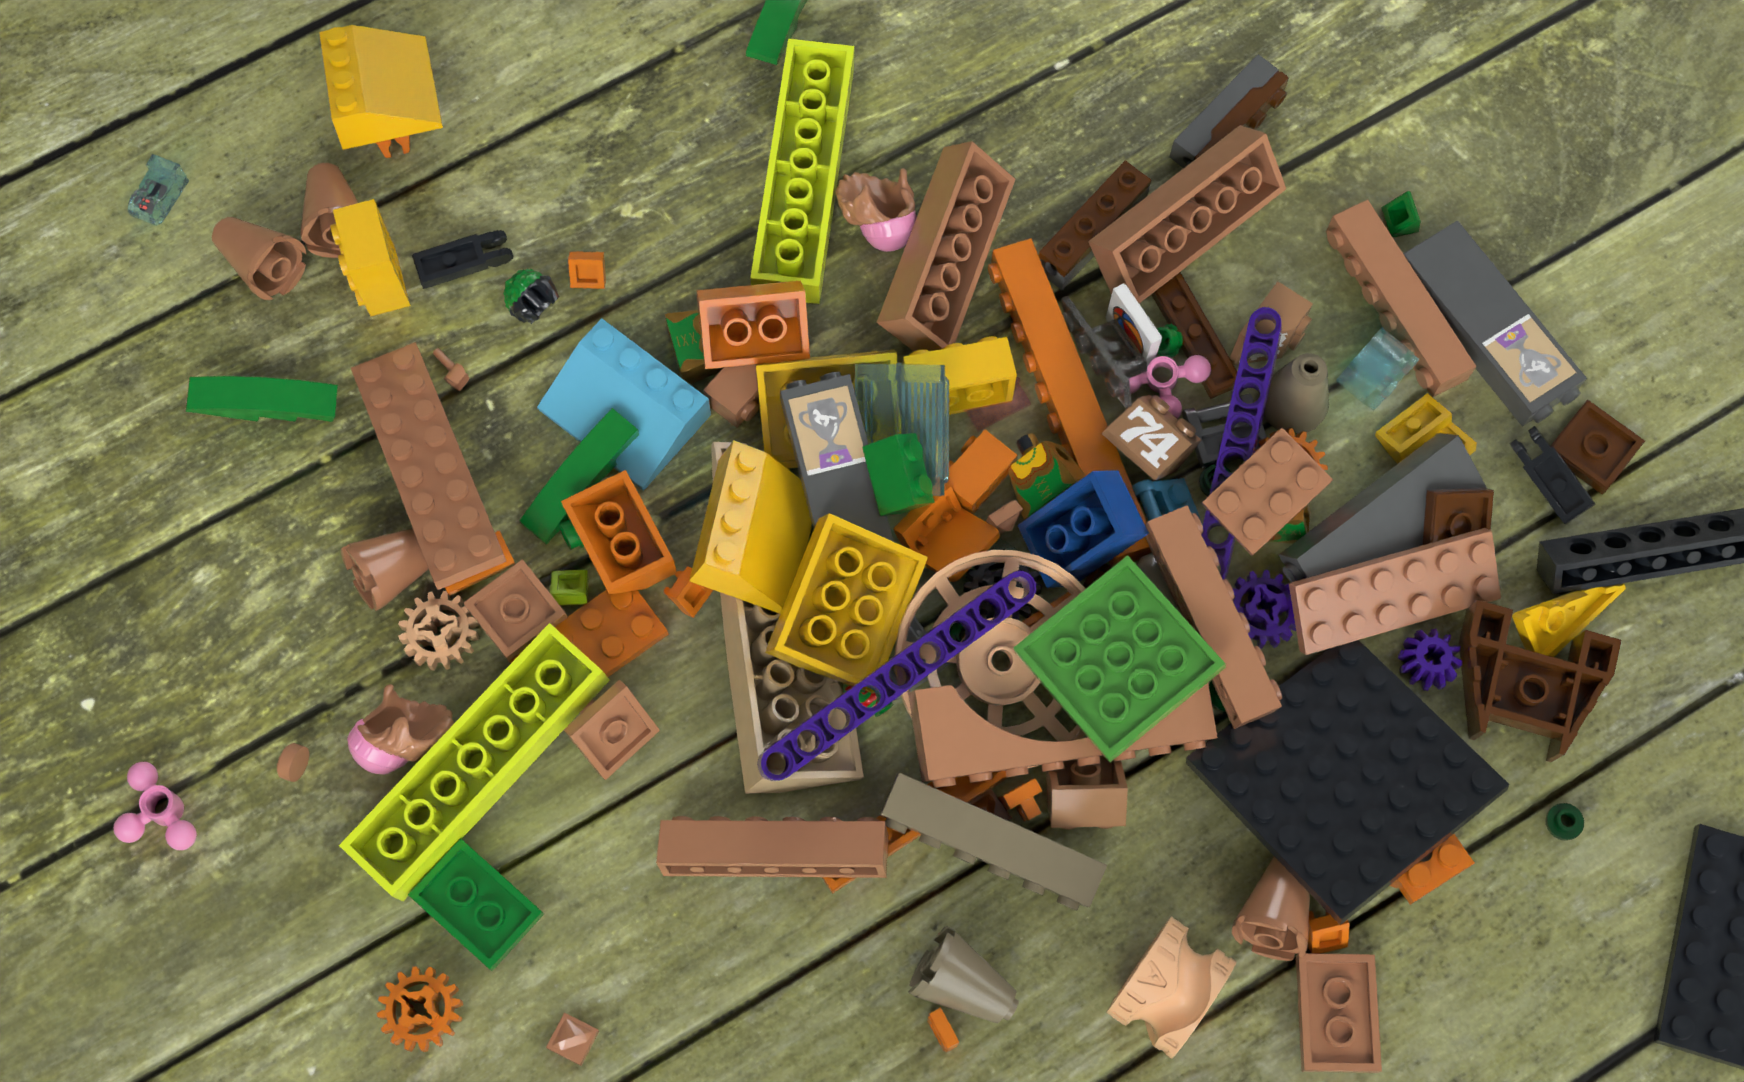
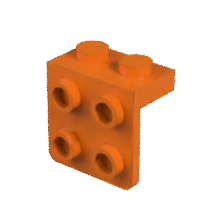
[893,480,1000,582]

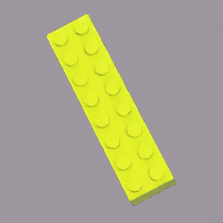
[750,39,854,304]
[339,623,610,901]

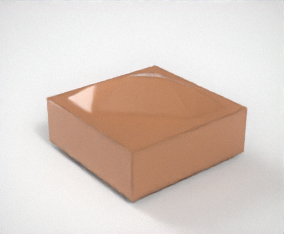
[986,500,1023,535]
[546,1013,599,1066]

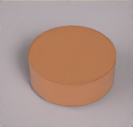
[277,743,309,782]

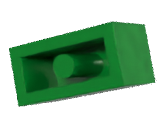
[862,433,935,516]

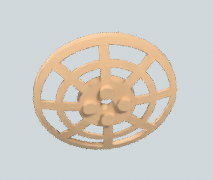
[895,550,1086,771]

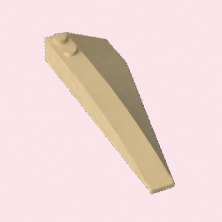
[711,442,864,794]

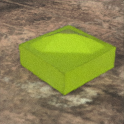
[550,570,589,605]

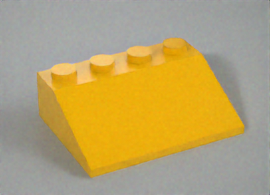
[319,25,443,150]
[756,350,903,469]
[689,440,812,614]
[765,513,928,693]

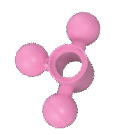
[1114,355,1211,419]
[114,762,197,850]

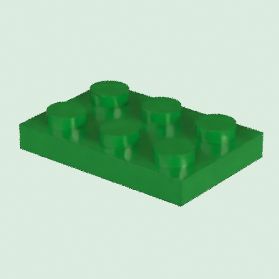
[408,838,544,971]

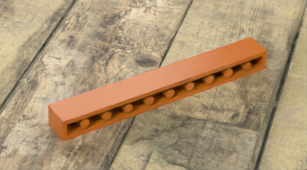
[988,238,1152,567]

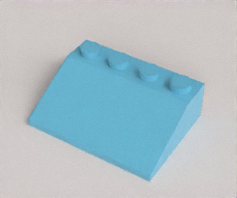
[537,318,711,491]

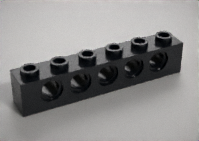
[1536,508,1744,595]

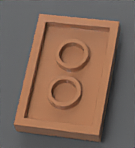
[1201,428,1333,556]
[1296,953,1382,1073]

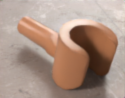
[433,348,470,391]

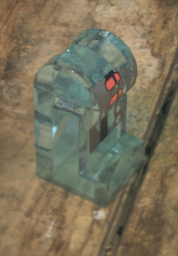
[128,154,189,226]

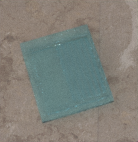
[855,363,949,496]

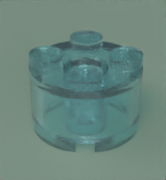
[1336,327,1420,410]

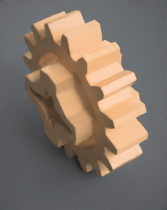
[398,591,479,671]

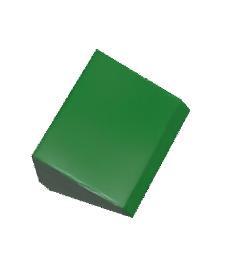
[1381,191,1421,237]

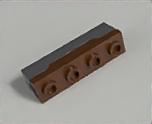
[1169,54,1289,168]
[1038,160,1152,290]

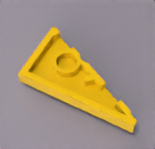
[1512,583,1626,657]

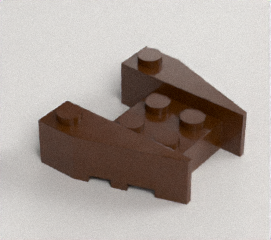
[1458,600,1622,762]

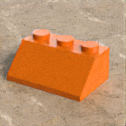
[696,280,810,369]
[561,470,677,594]

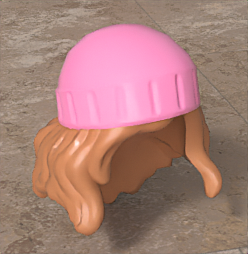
[835,168,917,252]
[347,684,455,775]

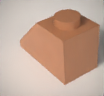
[703,364,760,428]

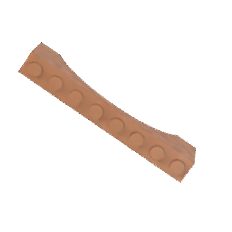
[908,683,1218,788]

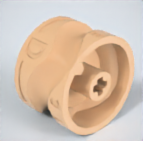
[1106,916,1237,1059]

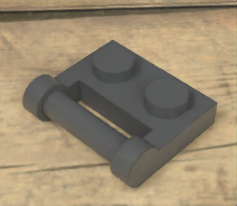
[1182,393,1267,468]

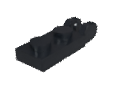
[412,230,514,289]
[1510,426,1596,525]

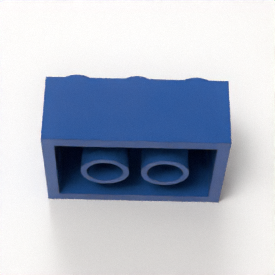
[1018,470,1149,588]

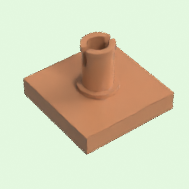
[463,559,568,662]
[564,680,660,780]

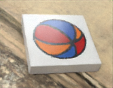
[1106,283,1162,372]

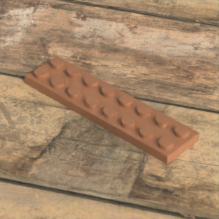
[351,342,507,590]

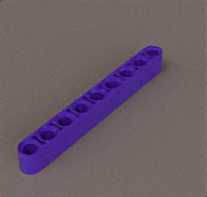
[1201,307,1282,580]
[757,571,1036,781]

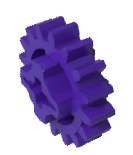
[1232,570,1296,649]

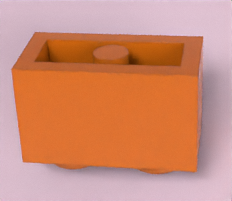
[938,430,1018,514]

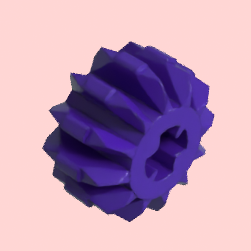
[1398,628,1462,691]

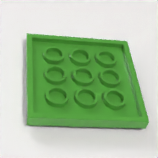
[1013,555,1226,762]

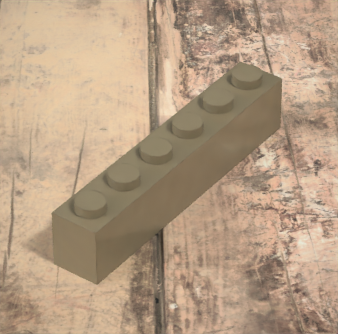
[879,773,1107,911]

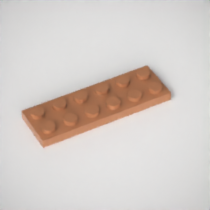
[1289,528,1501,655]

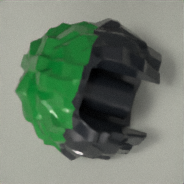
[503,268,560,324]

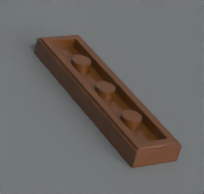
[1151,272,1237,399]

